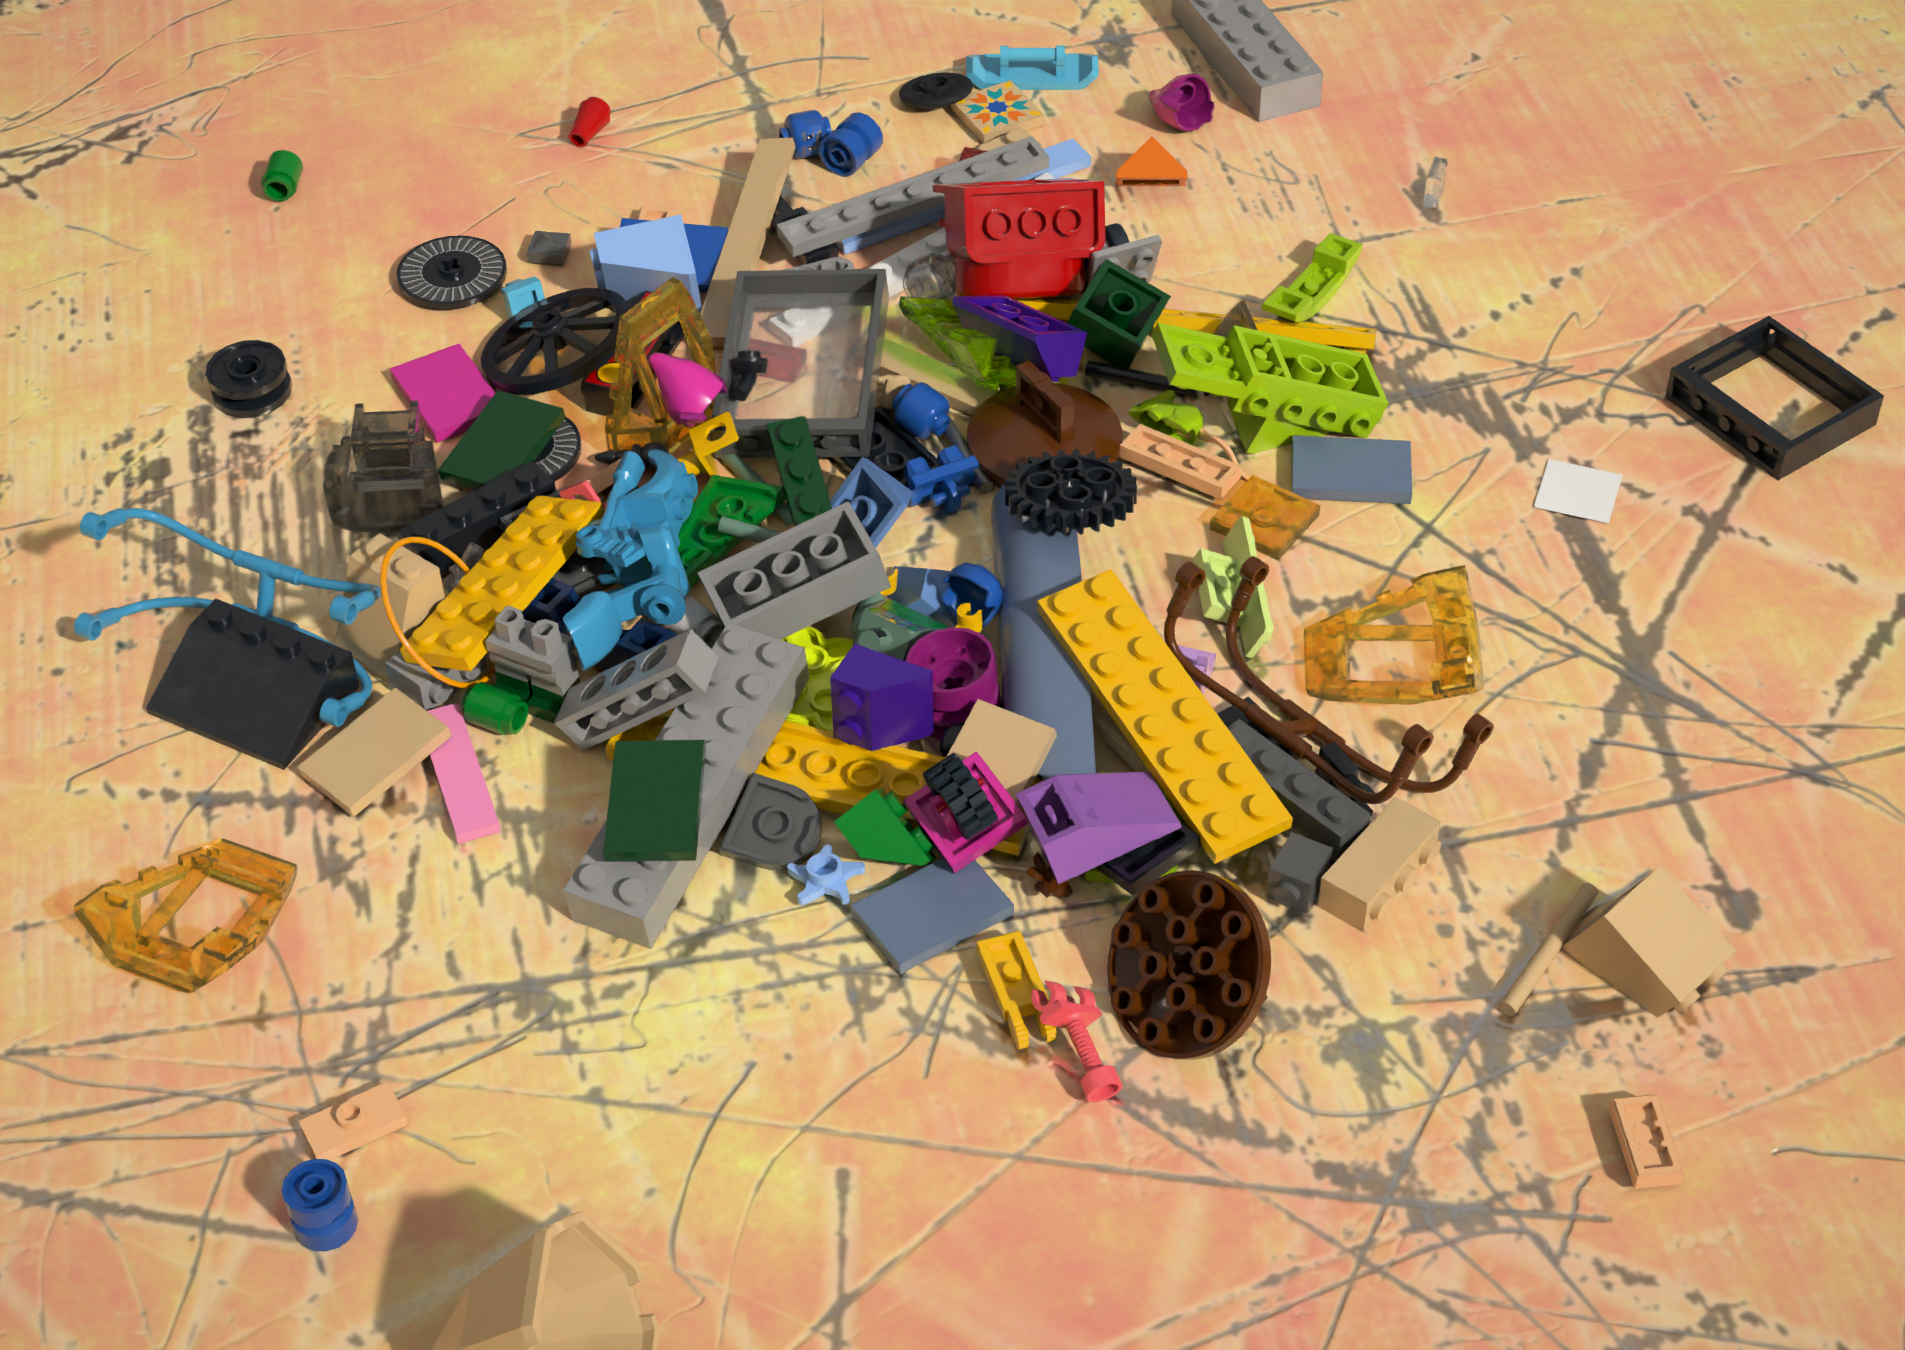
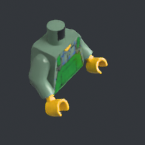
[851,564,983,661]

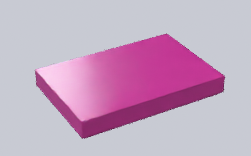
[390,344,495,443]

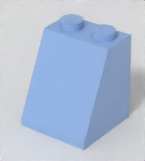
[589,214,702,318]

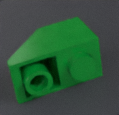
[834,788,936,866]

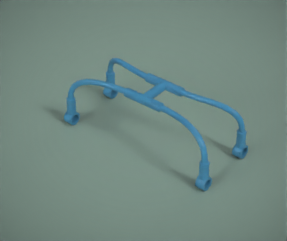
[74,508,381,727]

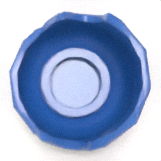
[941,562,1003,628]

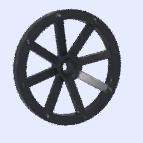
[481,288,633,395]

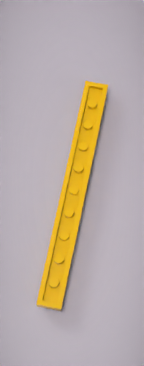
[1014,297,1376,354]

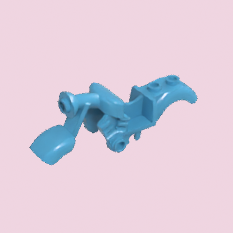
[563,449,698,671]

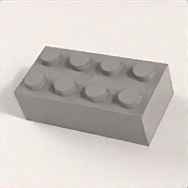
[697,501,891,640]

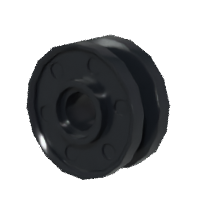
[205,340,292,418]

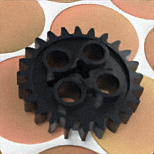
[1005,449,1137,535]

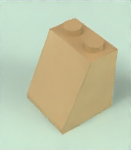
[335,533,445,683]
[1561,865,1737,1018]

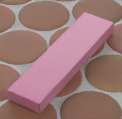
[428,703,501,844]

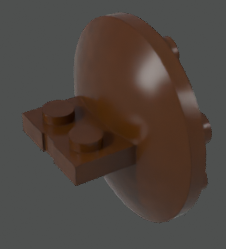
[967,361,1122,488]
[1107,870,1271,1060]

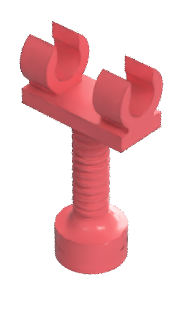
[1031,980,1123,1102]

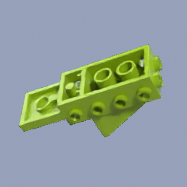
[1151,322,1389,454]

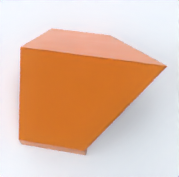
[1115,136,1187,186]

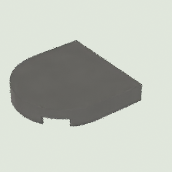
[719,773,822,870]

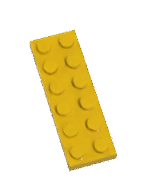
[399,496,604,672]

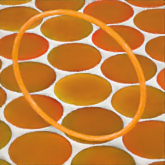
[380,537,495,689]

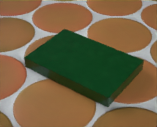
[438,390,566,490]
[603,740,706,862]

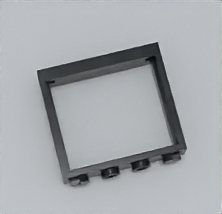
[1665,316,1884,481]

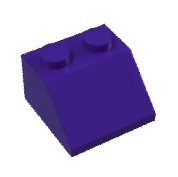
[830,644,934,751]

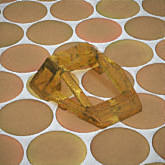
[605,277,716,454]
[1304,565,1484,705]
[74,838,297,994]

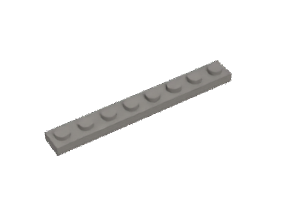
[777,136,1049,257]

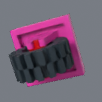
[903,751,1028,874]

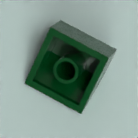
[1067,259,1171,368]

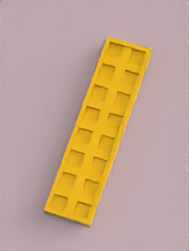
[1037,569,1293,864]

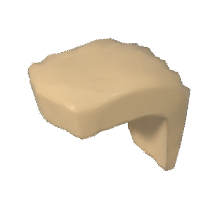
[876,374,911,412]

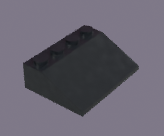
[146,599,360,770]

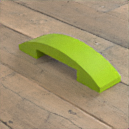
[1262,233,1363,322]

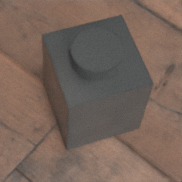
[1266,832,1333,913]

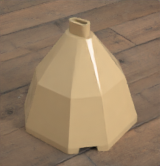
[430,1211,660,1350]

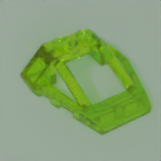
[899,296,1016,390]

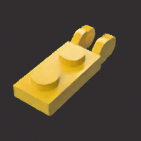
[976,931,1057,1049]

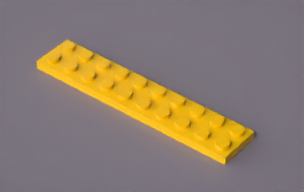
[606,708,1042,856]

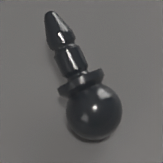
[595,442,669,473]

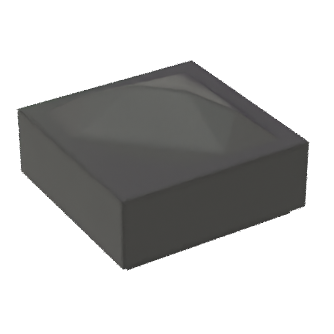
[527,231,572,266]

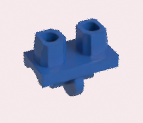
[904,445,979,513]

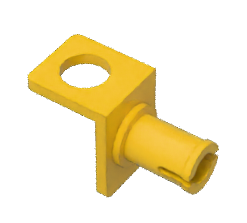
[677,412,739,477]

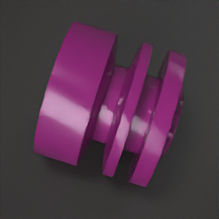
[906,627,1002,740]

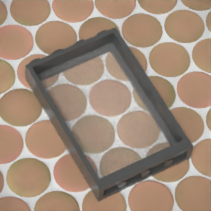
[710,269,889,458]

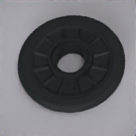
[899,72,973,108]

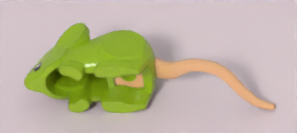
[1128,390,1250,481]

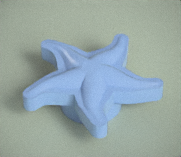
[787,844,865,905]

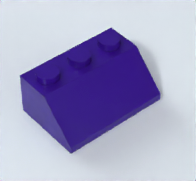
[952,295,1087,382]

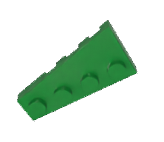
[677,475,786,588]

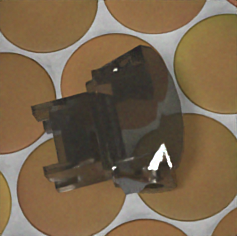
[323,401,444,532]

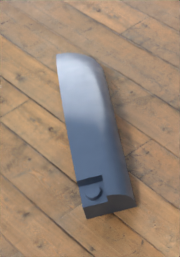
[991,484,1096,781]

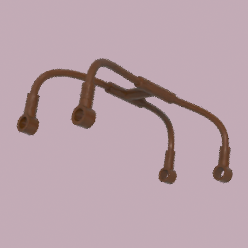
[1164,556,1494,804]

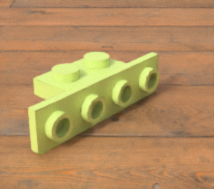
[1193,516,1274,659]

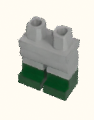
[485,606,580,724]

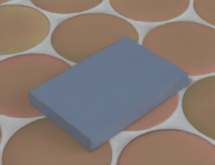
[1291,435,1412,504]
[851,858,1014,974]

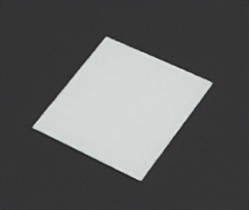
[1534,459,1623,524]

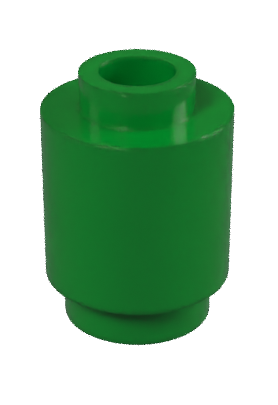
[261,150,303,202]
[461,682,528,735]

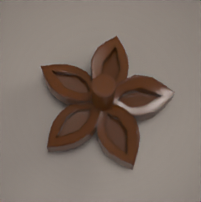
[1025,852,1073,898]

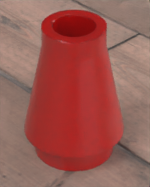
[568,97,611,148]

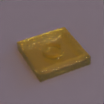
[1210,475,1321,561]

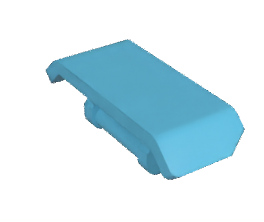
[966,45,1099,90]

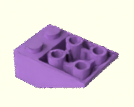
[1016,772,1182,884]

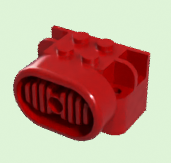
[932,178,1105,299]

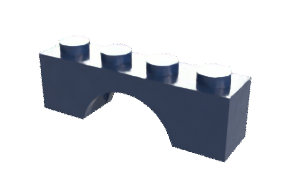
[522,578,676,671]

